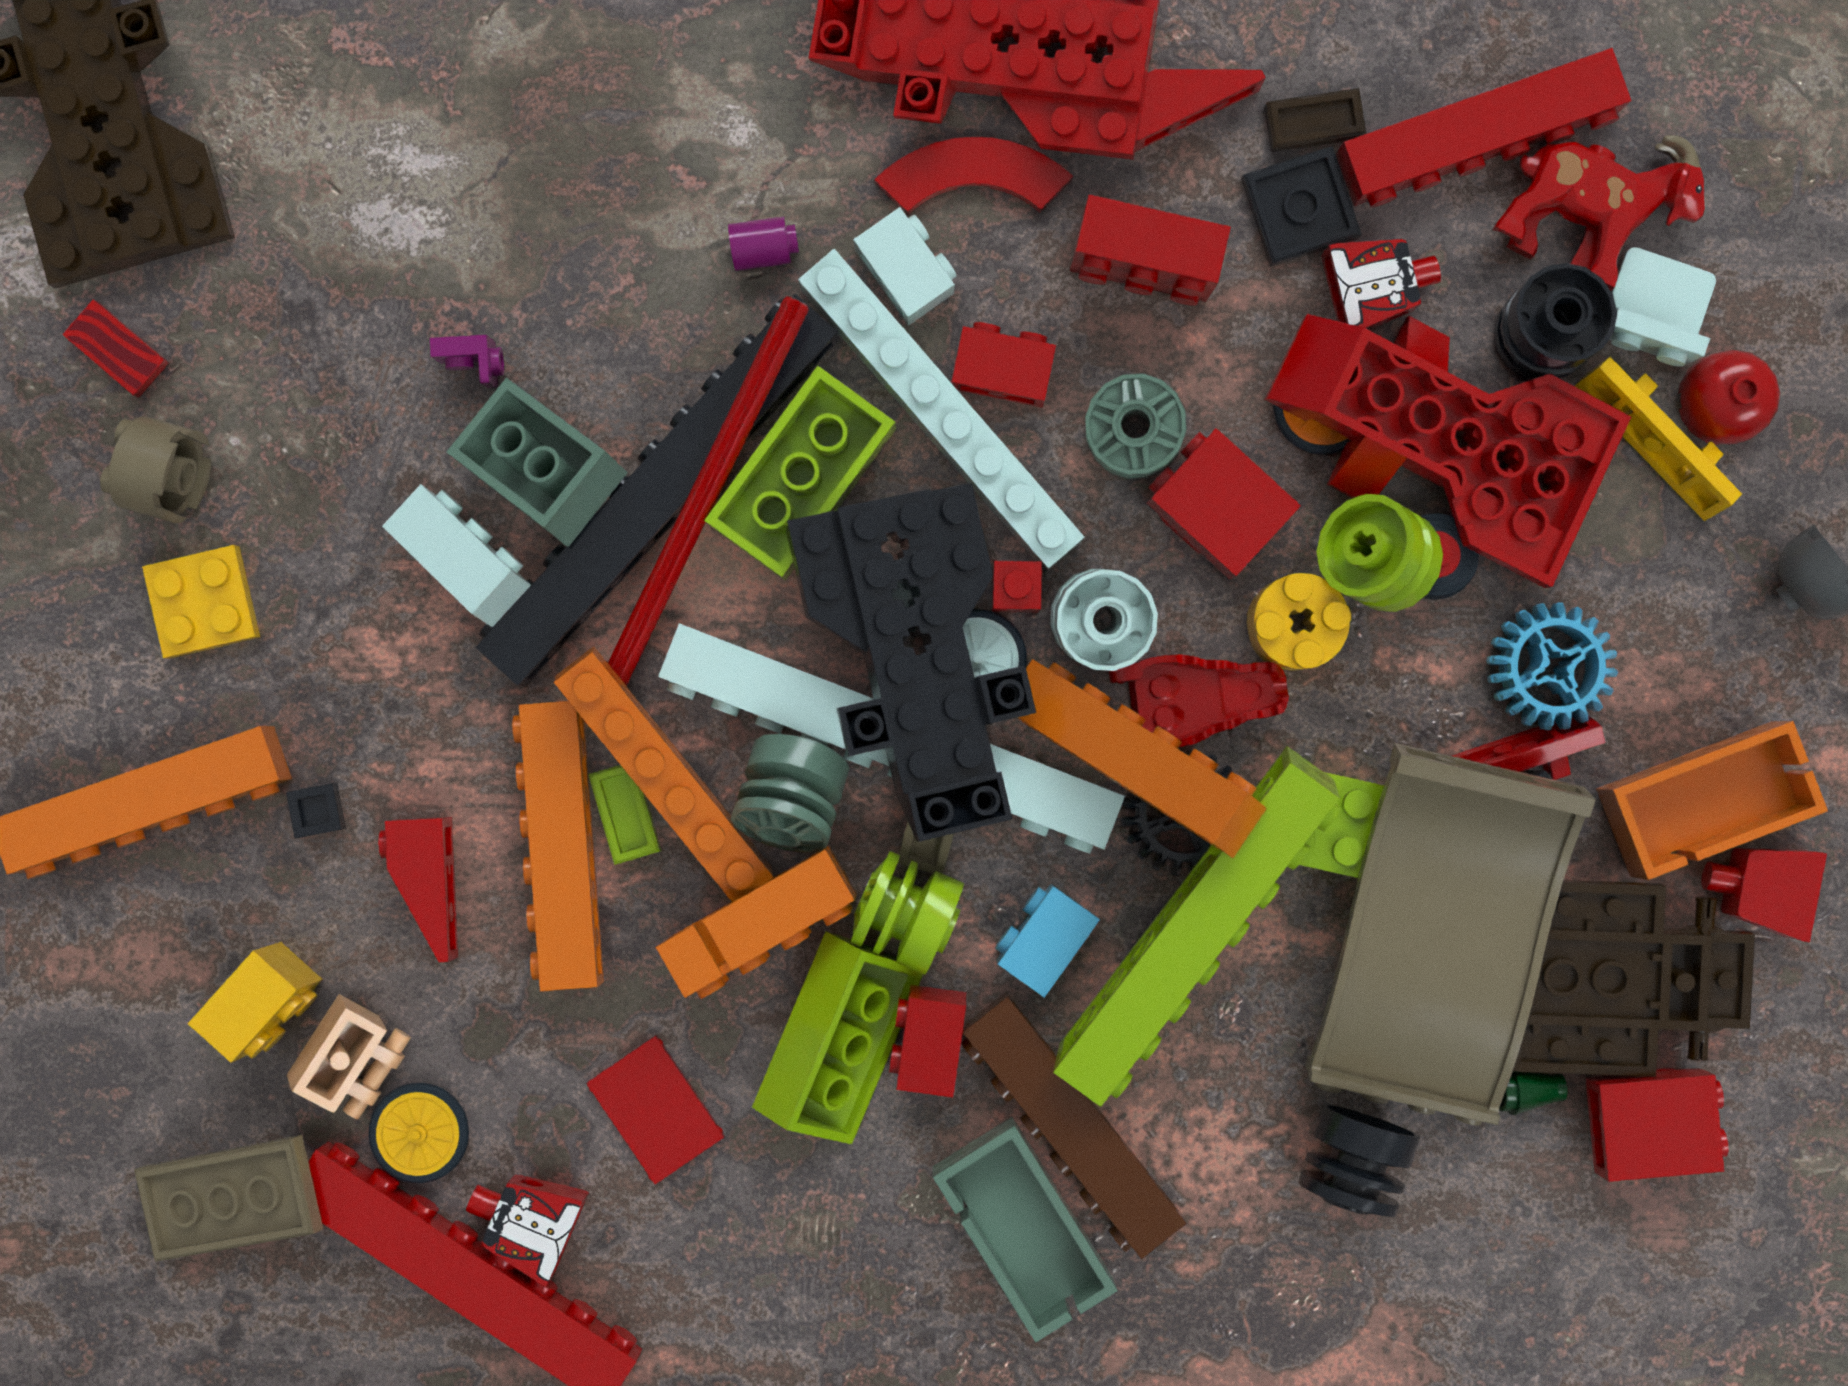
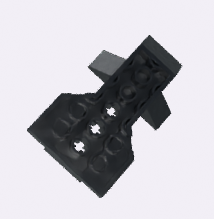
[784,483,1036,842]

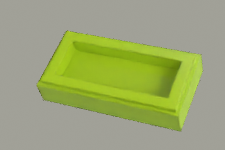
[588,765,662,865]

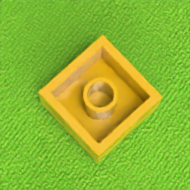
[188,942,323,1063]

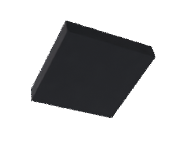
[1241,146,1362,267]

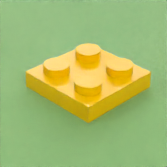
[142,545,260,659]

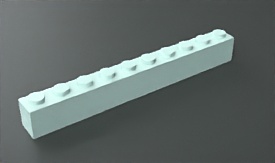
[658,623,1125,854]

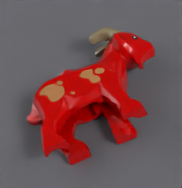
[1492,134,1705,291]

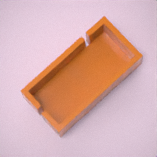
[1596,721,1828,880]
[655,845,857,999]

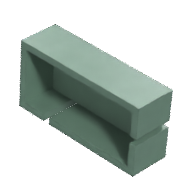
[932,1116,1118,1343]

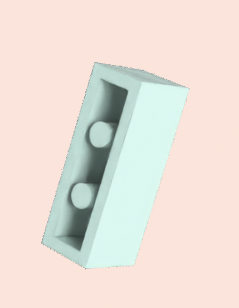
[382,484,531,627]

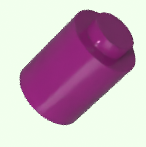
[728,216,799,271]

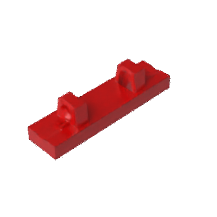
[1452,715,1606,780]

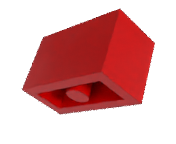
[951,322,1056,408]
[889,985,967,1098]

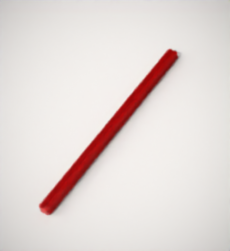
[582,296,808,725]

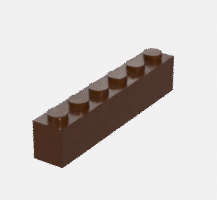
[961,992,1187,1260]

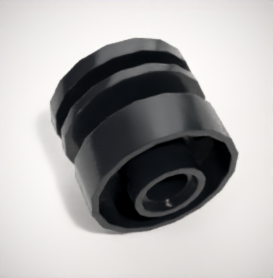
[1494,263,1617,380]

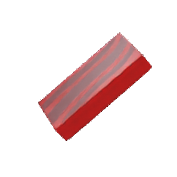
[62,299,169,398]

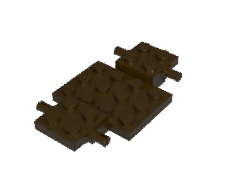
[1513,880,1755,1077]

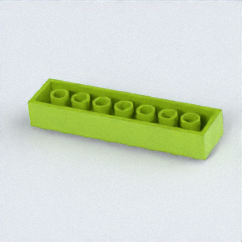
[1053,746,1341,1107]

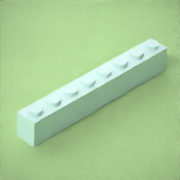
[798,249,1085,573]

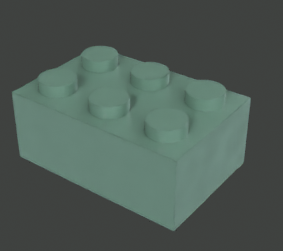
[447,378,628,547]

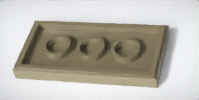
[134,1135,323,1262]

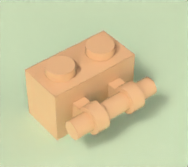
[286,994,411,1119]

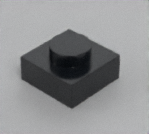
[286,783,346,839]

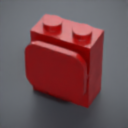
[1146,428,1301,580]
[1586,1067,1729,1182]

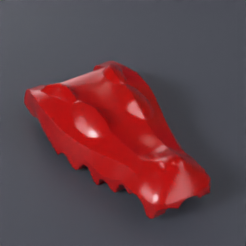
[1109,654,1289,747]

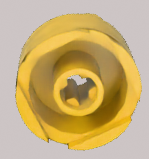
[1247,573,1351,671]

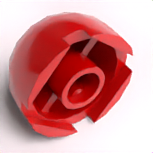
[1678,350,1781,445]

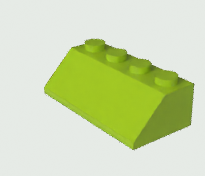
[752,931,923,1144]

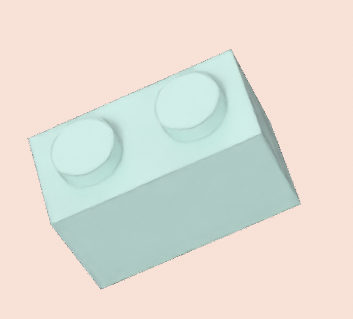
[853,207,957,326]

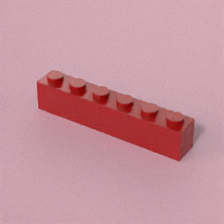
[1335,47,1632,208]

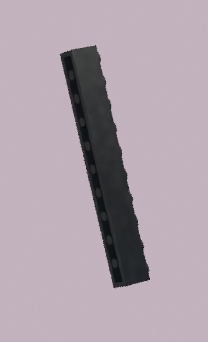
[475,294,839,687]

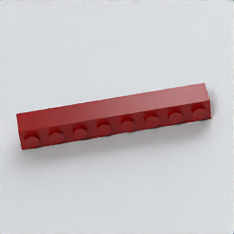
[308,1141,643,1386]

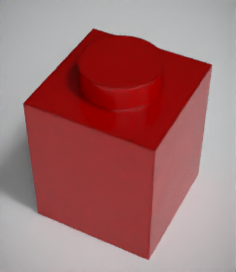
[992,561,1042,613]

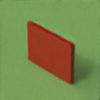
[586,1035,725,1185]

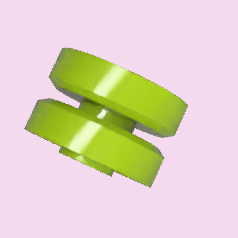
[1316,494,1443,612]

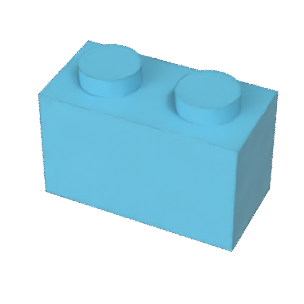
[995,883,1100,998]

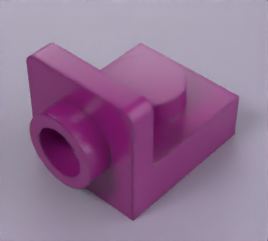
[429,335,505,388]

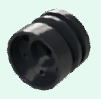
[1298,1104,1420,1217]

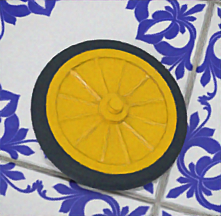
[368,1083,469,1183]

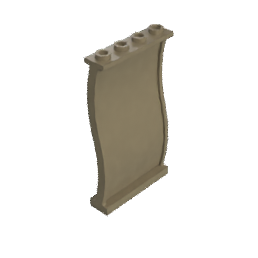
[1305,743,1596,1126]

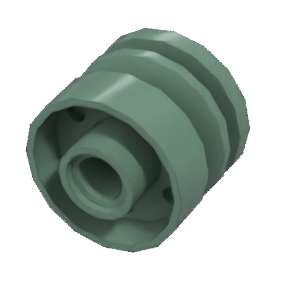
[1085,373,1186,480]
[731,734,850,852]

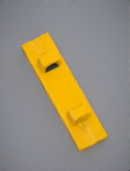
[1575,357,1742,521]

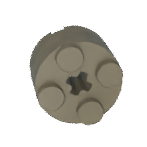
[100,416,211,523]

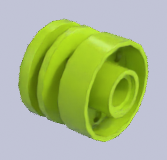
[850,851,964,975]

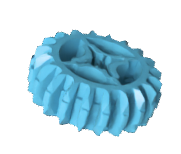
[1486,602,1619,730]

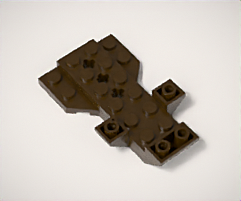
[0,0,235,289]

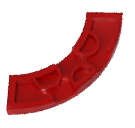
[874,137,1073,215]

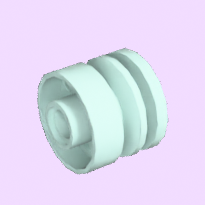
[1050,569,1158,671]

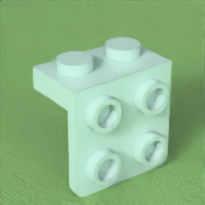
[1609,247,1716,367]

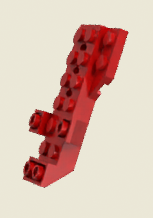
[808,0,1160,160]
[1264,314,1631,588]

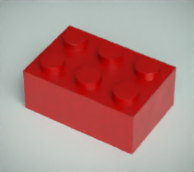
[1070,194,1231,306]

